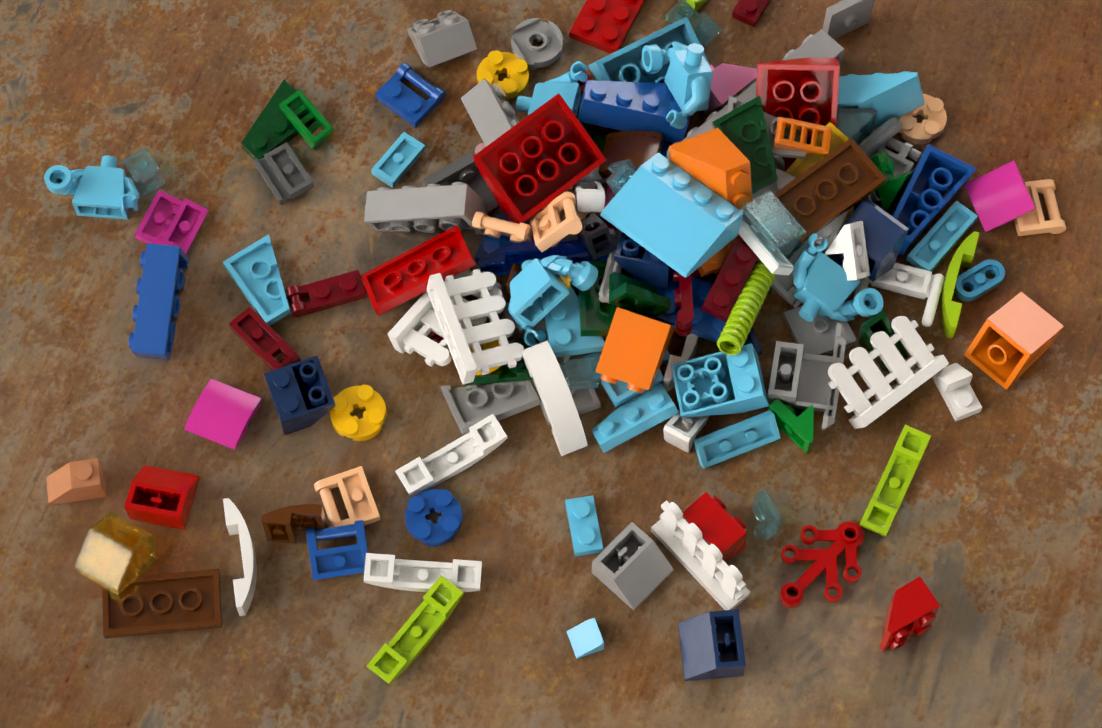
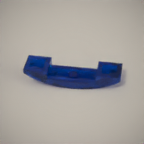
[478,240,590,275]

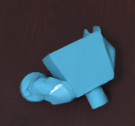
[642,42,712,129]
[516,61,588,116]
[44,155,140,220]
[793,233,884,322]
[508,255,598,346]

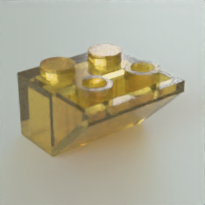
[75,511,158,594]

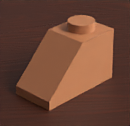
[46,458,106,505]

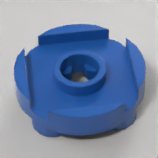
[405,489,463,547]

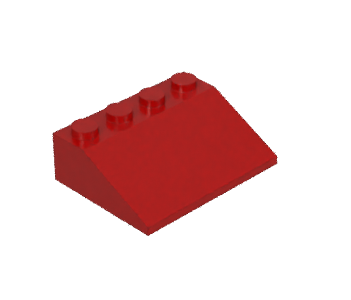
[756,57,840,170]
[472,93,607,224]

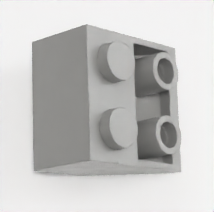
[407,10,477,67]
[592,522,673,611]

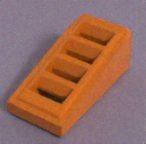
[774,117,832,155]

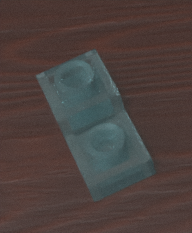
[663,0,722,48]

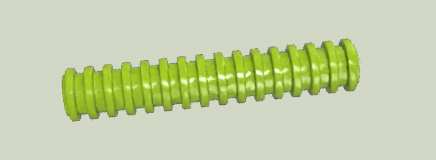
[717,257,776,355]

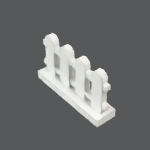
[388,269,504,367]
[426,269,524,384]
[828,316,949,429]
[651,500,750,610]

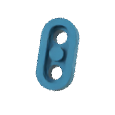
[954,259,1005,302]

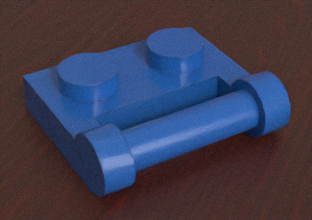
[375,62,446,128]
[306,520,368,580]

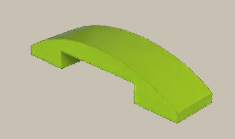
[940,231,979,339]
[859,424,931,537]
[367,575,464,685]

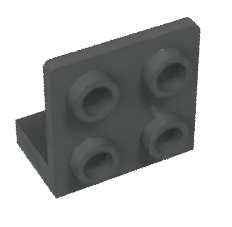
[423,153,500,215]

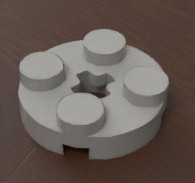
[511,18,563,70]

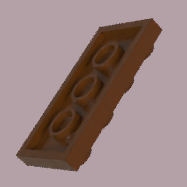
[765,138,887,245]
[102,569,222,639]

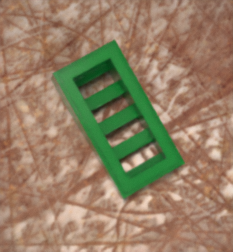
[279,89,334,150]

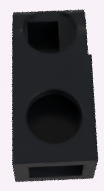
[576,212,616,260]

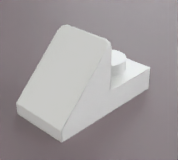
[825,221,870,281]
[932,363,982,422]
[663,409,709,452]

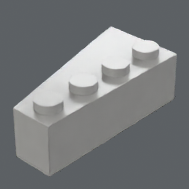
[461,79,519,146]
[364,182,487,235]

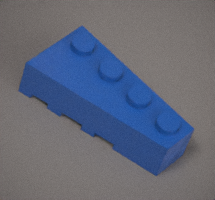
[578,80,690,143]
[891,144,977,255]
[129,243,190,360]

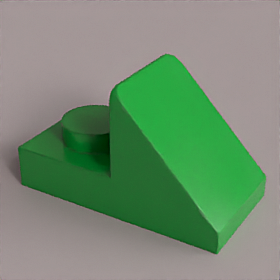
[869,151,913,210]
[768,398,814,454]

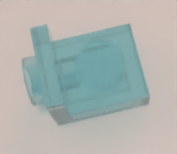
[122,149,165,195]
[606,159,637,195]
[559,354,599,390]
[752,490,782,540]

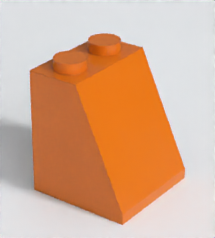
[669,128,753,211]
[964,291,1064,390]
[595,307,676,394]

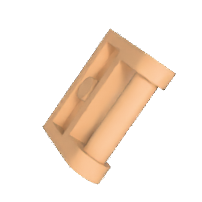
[1014,179,1066,236]
[530,192,582,252]
[472,211,535,245]
[314,466,380,528]

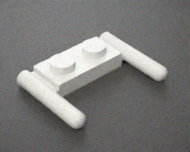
[853,262,945,327]

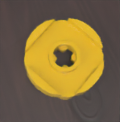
[477,50,529,102]
[330,384,387,442]

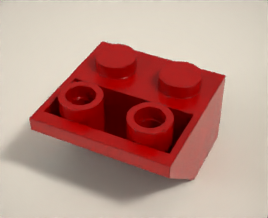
[124,465,200,530]
[683,492,747,562]
[880,577,940,652]

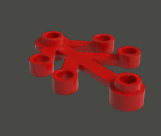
[779,521,864,608]

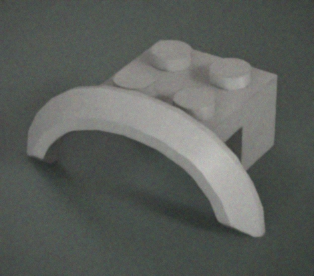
[768,323,847,431]

